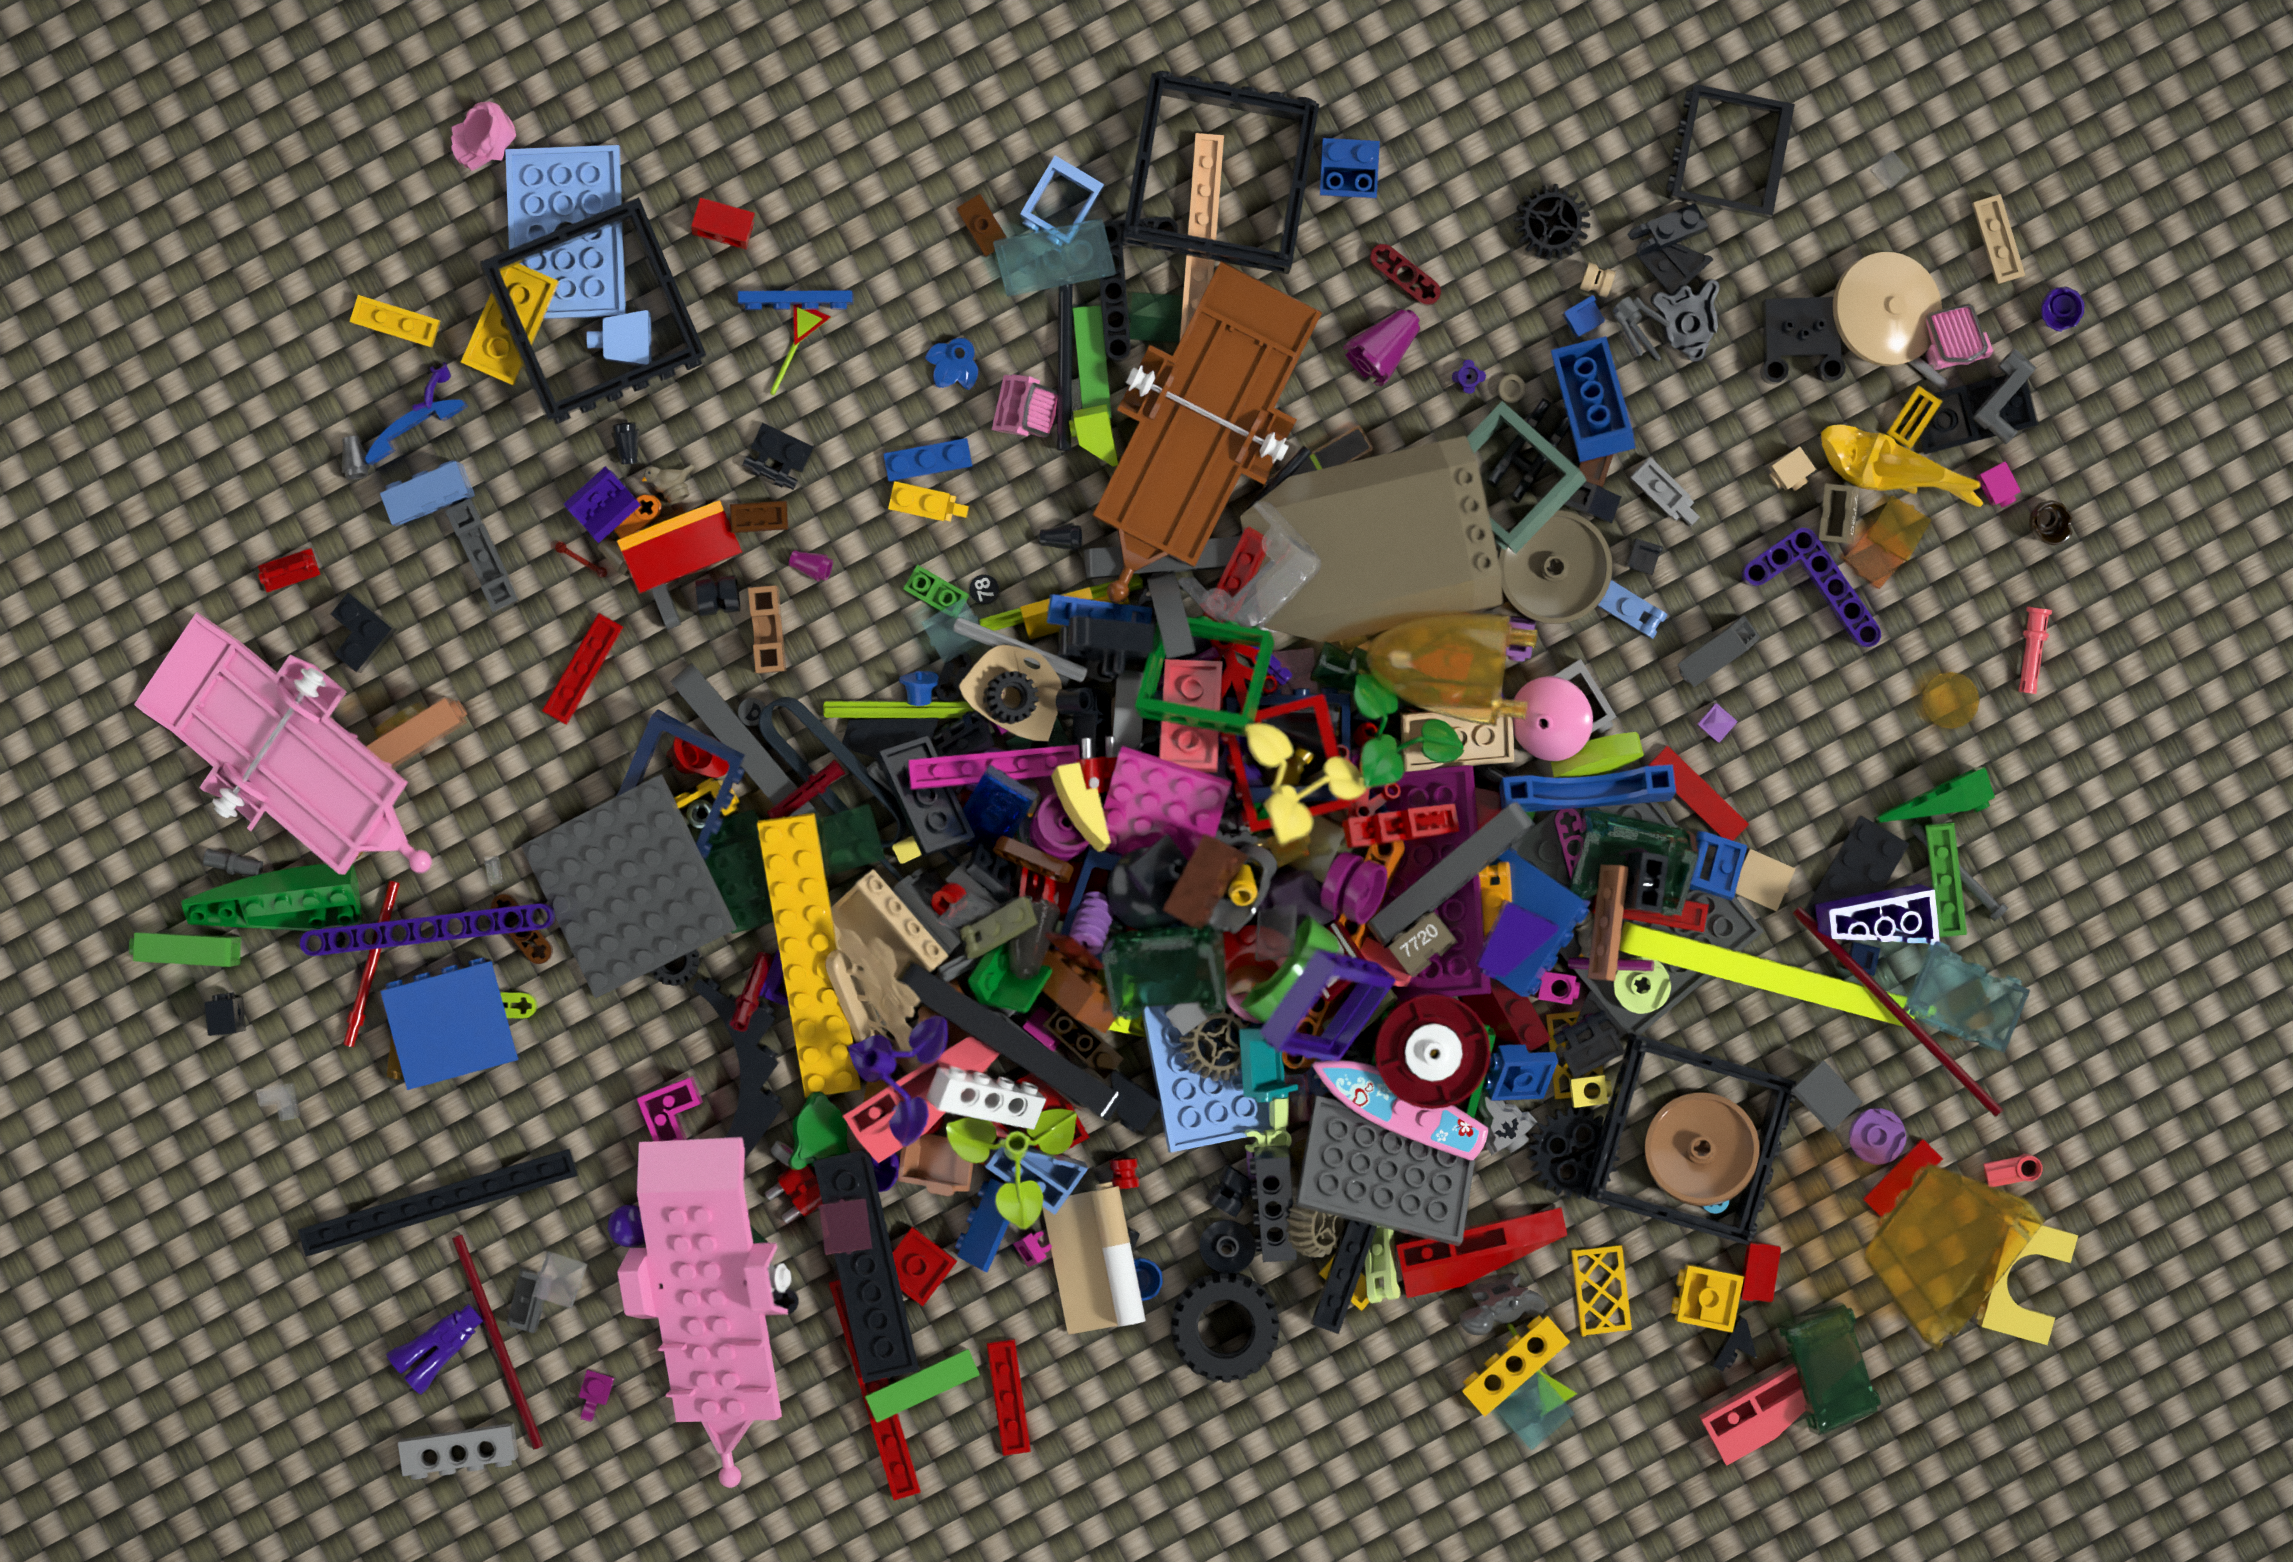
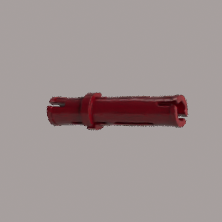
[767,759,845,819]
[730,952,773,1032]

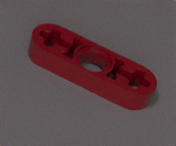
[1370,244,1441,306]

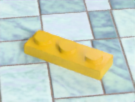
[350,295,441,348]

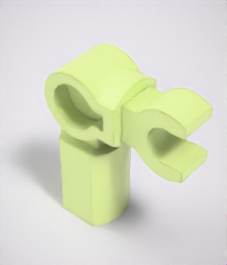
[1245,1097,1292,1152]

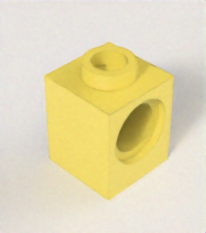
[1569,1074,1612,1108]

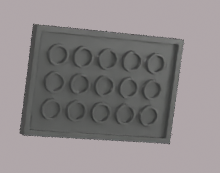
[1295,1096,1475,1246]

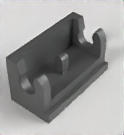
[506,1268,551,1333]

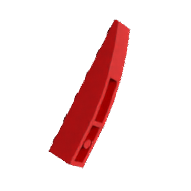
[1395,1207,1567,1298]

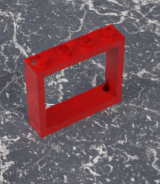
[1220,694,1353,832]

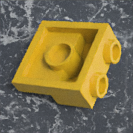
[1671,1264,1744,1332]

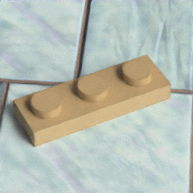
[1972,194,2026,285]

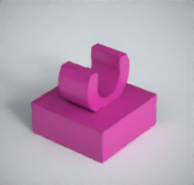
[1013,1231,1052,1267]

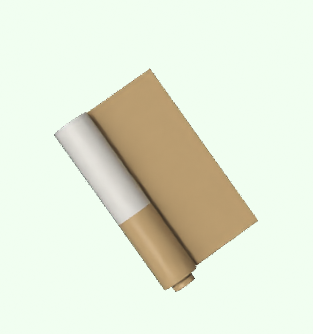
[1042,1182,1146,1335]

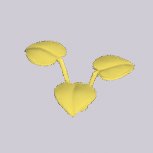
[1244,724,1367,844]

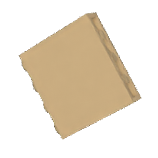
[831,869,948,1009]

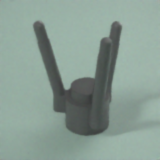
[1613,296,1670,361]

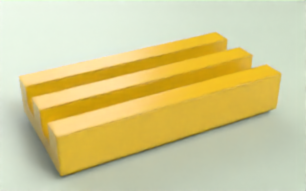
[1887,385,1943,449]

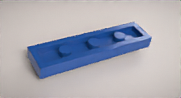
[738,291,854,310]

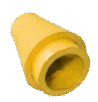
[1228,865,1257,906]

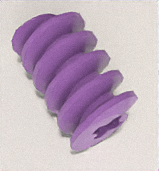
[1067,892,1114,955]

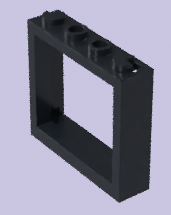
[1666,84,1795,219]

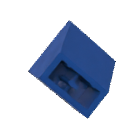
[1320,138,1380,199]

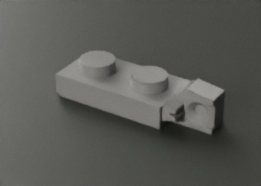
[1629,457,1700,526]

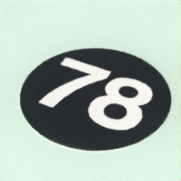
[969,574,999,604]

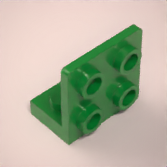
[968,942,1052,1013]

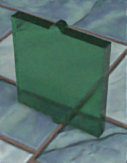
[1128,293,1182,343]

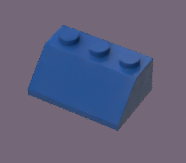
[955,1176,1009,1272]

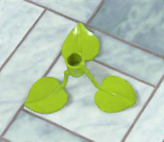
[946,1109,1077,1229]

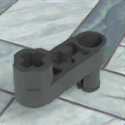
[1972,348,2036,445]

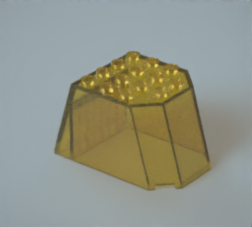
[1864,1164,2046,1352]

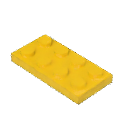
[461,264,559,386]

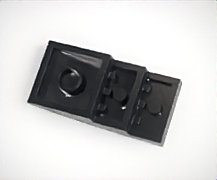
[1912,375,2039,455]

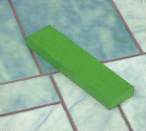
[1073,305,1112,419]
[1925,822,1967,937]
[864,1349,980,1422]

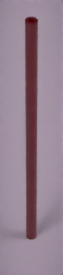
[1792,906,2004,1117]

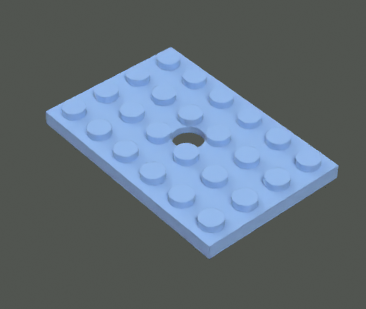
[505,145,626,319]

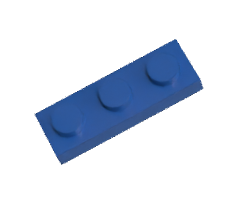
[883,438,973,482]

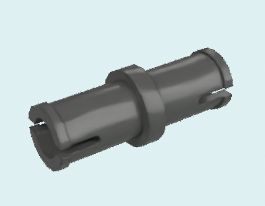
[203,848,263,876]

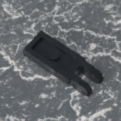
[1627,203,1708,255]

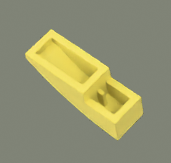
[1051,763,1110,852]

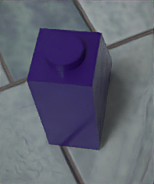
[1476,899,1559,978]

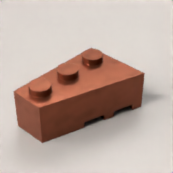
[1163,833,1249,929]

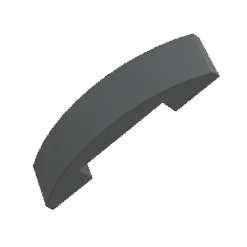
[445,498,519,612]
[1147,571,1195,659]

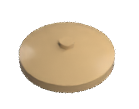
[1833,252,1942,366]

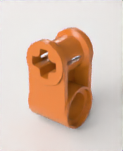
[614,495,662,539]

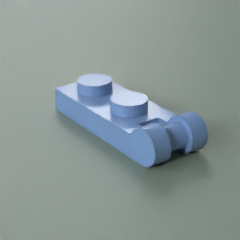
[1597,580,1668,639]

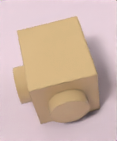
[1769,446,1816,491]

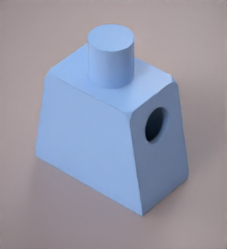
[587,310,652,366]

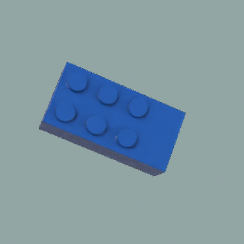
[1551,336,1635,462]

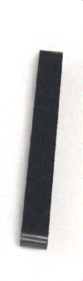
[896,960,1123,1121]

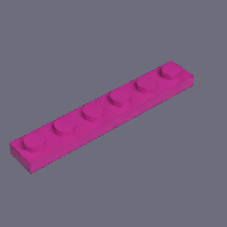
[908,745,1080,790]

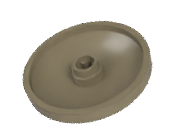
[1499,510,1612,624]

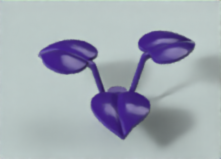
[848,1016,947,1147]

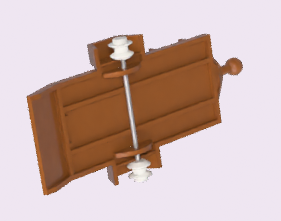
[1092,261,1322,603]

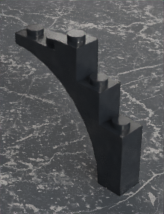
[693,977,784,1162]

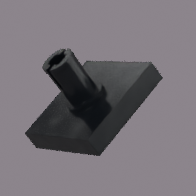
[1124,834,1189,915]

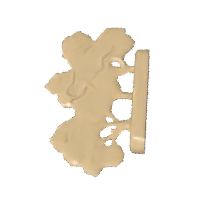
[826,929,924,1074]

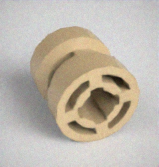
[1580,262,1616,298]

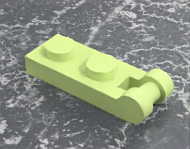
[1365,1226,1400,1303]

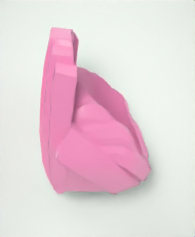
[451,101,516,171]

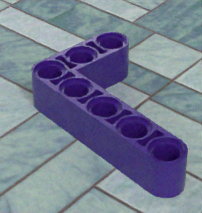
[1741,528,1881,648]

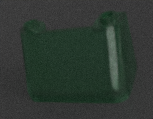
[1569,810,1699,916]
[1101,925,1227,1020]
[1777,1303,1881,1435]

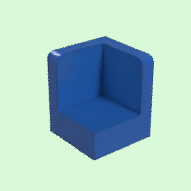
[1562,295,1605,339]

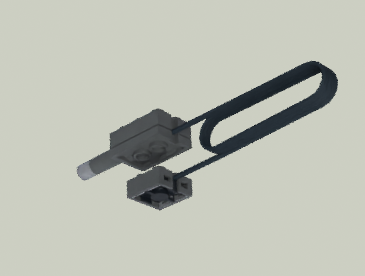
[758,697,1020,1017]

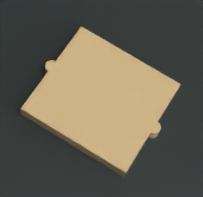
[1735,849,1795,911]

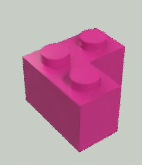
[637,1076,703,1141]

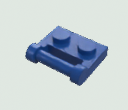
[1683,831,1747,901]

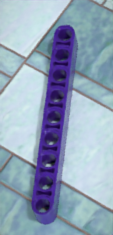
[300,904,555,956]

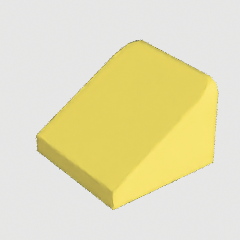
[892,835,921,864]

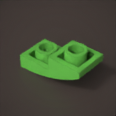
[903,565,970,619]

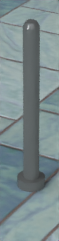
[1911,823,2009,921]

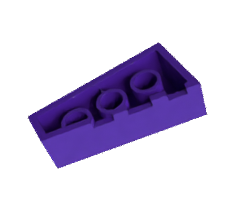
[1816,884,1940,945]

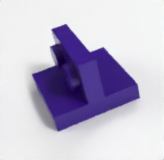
[563,466,641,543]

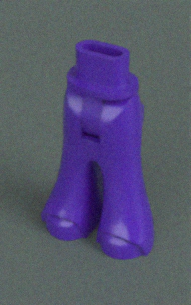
[386,1304,483,1395]

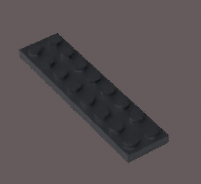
[813,1149,919,1383]

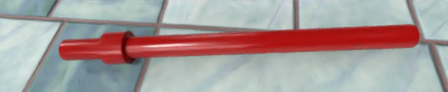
[343,880,400,1047]

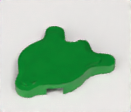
[788,1091,851,1170]

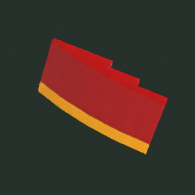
[616,500,742,594]

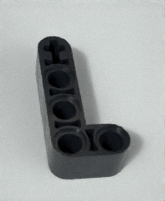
[1055,687,1111,801]

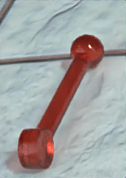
[555,542,607,578]

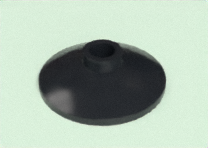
[1199,1220,1256,1274]

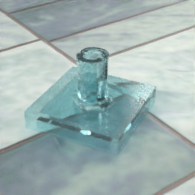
[1495,1371,1575,1450]

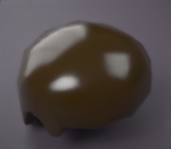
[2029,500,2073,546]

